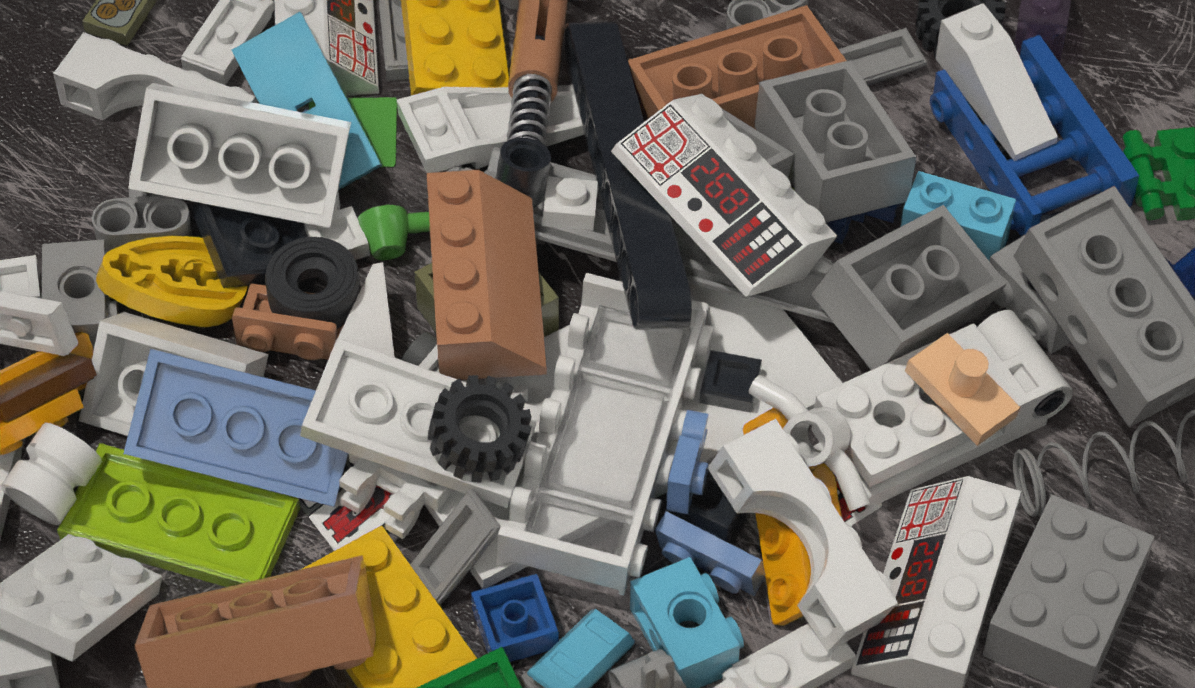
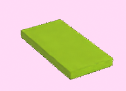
[57,443,300,587]

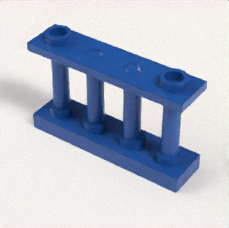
[930,35,1139,237]

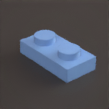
[655,511,765,596]

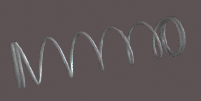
[1013,410,1195,517]

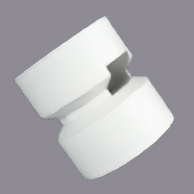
[0,423,102,525]

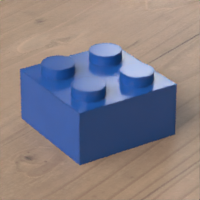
[471,574,559,662]

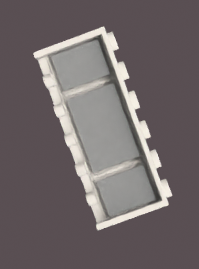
[496,273,714,596]

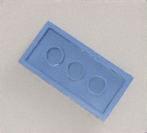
[123,349,348,507]

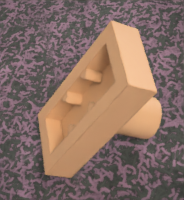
[905,333,1020,446]

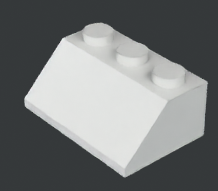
[79,312,268,436]

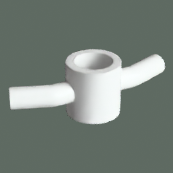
[749,375,870,511]

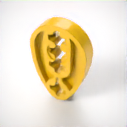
[96,236,248,327]

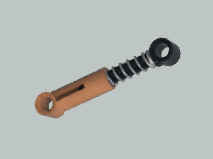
[495,0,568,208]

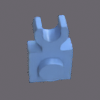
[667,410,709,514]

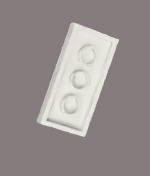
[300,338,541,508]

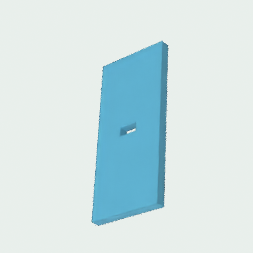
[232,12,382,190]

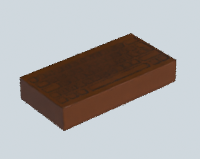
[0,353,97,422]

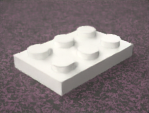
[0,534,162,661]

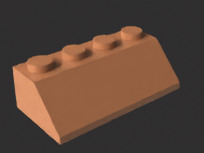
[627,5,847,130]
[427,170,547,380]
[135,555,376,688]

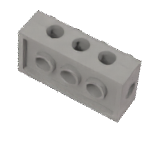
[1013,186,1195,427]

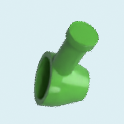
[358,205,430,260]

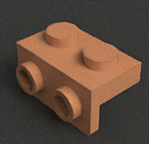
[232,283,344,360]

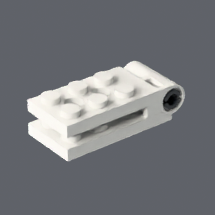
[812,310,1073,509]

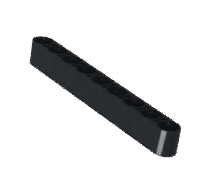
[564,21,692,330]

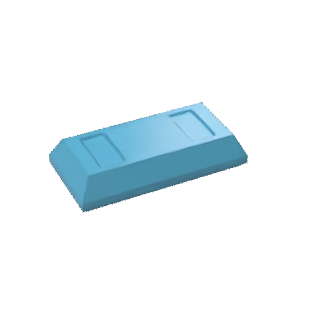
[527,609,635,688]

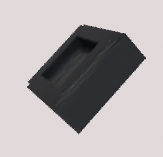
[699,350,762,413]

